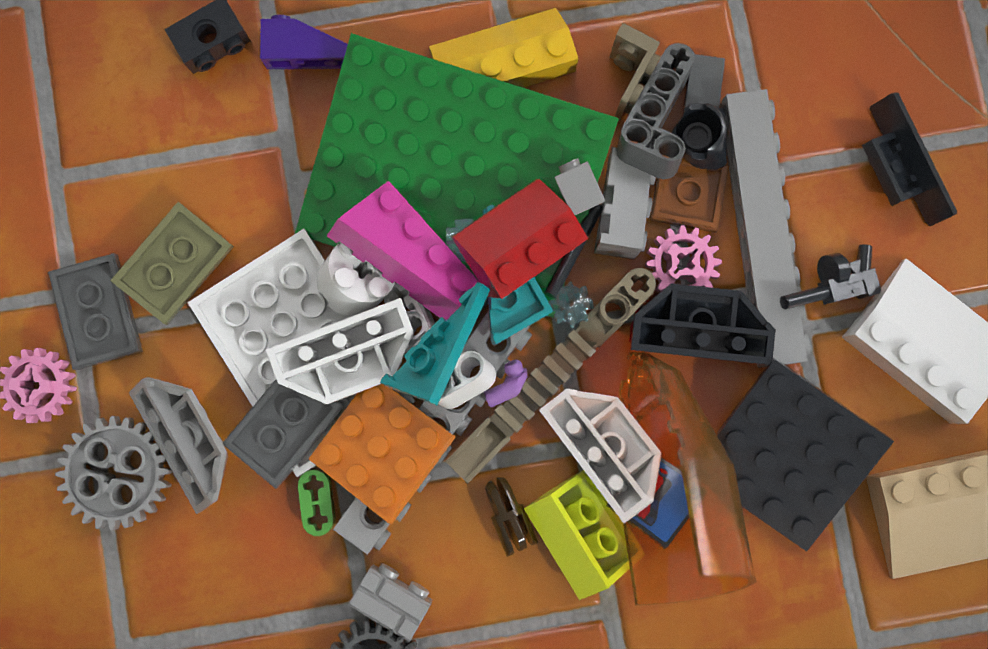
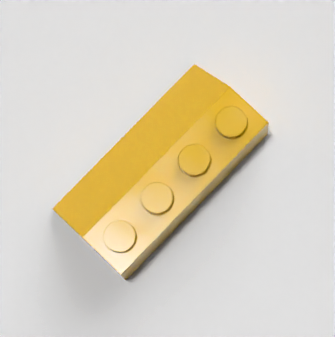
[429,8,579,88]

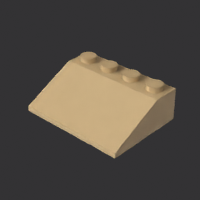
[866,450,988,579]

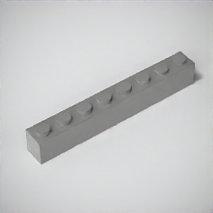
[720,89,811,368]

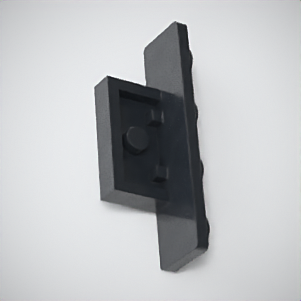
[862,92,957,226]

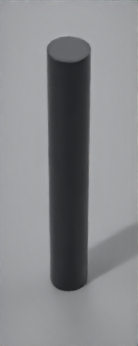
[544,204,604,299]

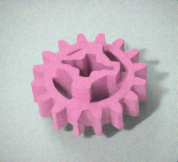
[645,225,722,292]
[0,348,77,423]

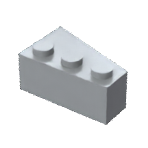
[594,147,656,260]

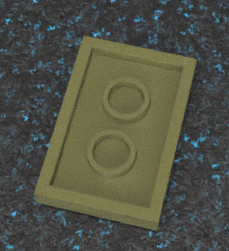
[110,202,234,325]

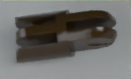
[485,477,538,557]

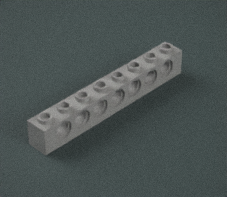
[333,311,532,555]

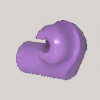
[484,360,528,407]

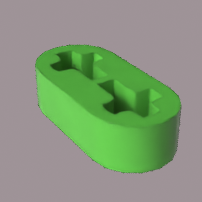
[298,469,336,536]

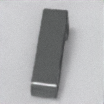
[616,43,695,179]

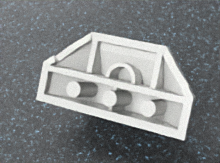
[266,298,414,404]
[539,389,662,524]

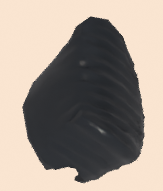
[672,103,727,170]

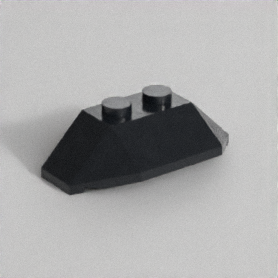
[630,283,776,365]

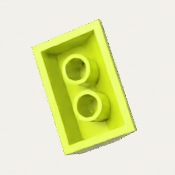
[524,470,644,600]

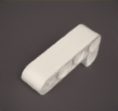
[384,283,496,409]

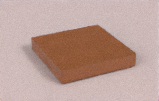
[649,155,729,233]

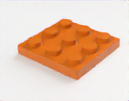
[309,384,456,524]

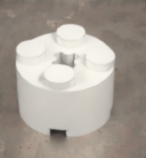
[317,242,395,317]

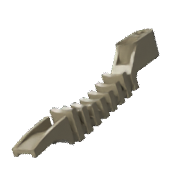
[445,268,656,484]

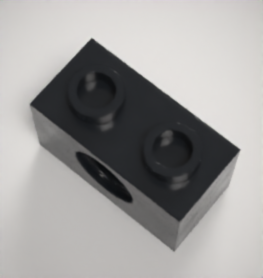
[164,0,251,74]

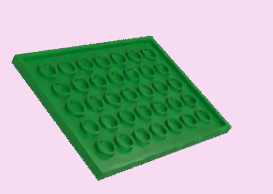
[295,33,619,318]

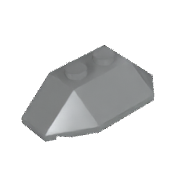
[129,377,228,514]

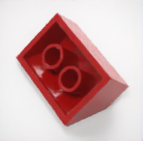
[451,179,588,299]

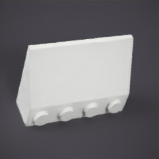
[842,258,988,424]

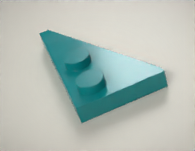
[483,204,554,346]
[380,282,490,406]

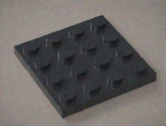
[691,357,894,551]

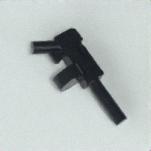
[780,244,881,310]

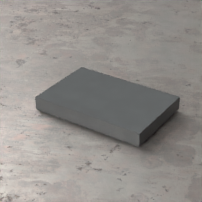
[48,253,143,370]
[223,380,345,489]

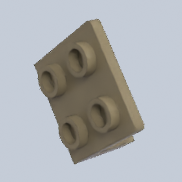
[610,23,661,121]

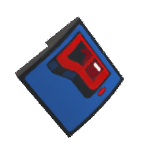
[606,458,709,549]

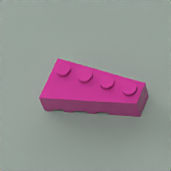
[327,181,479,320]

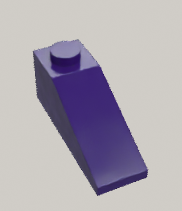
[260,15,348,69]

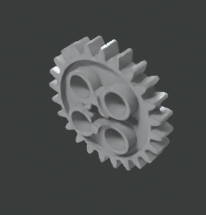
[55,416,173,530]

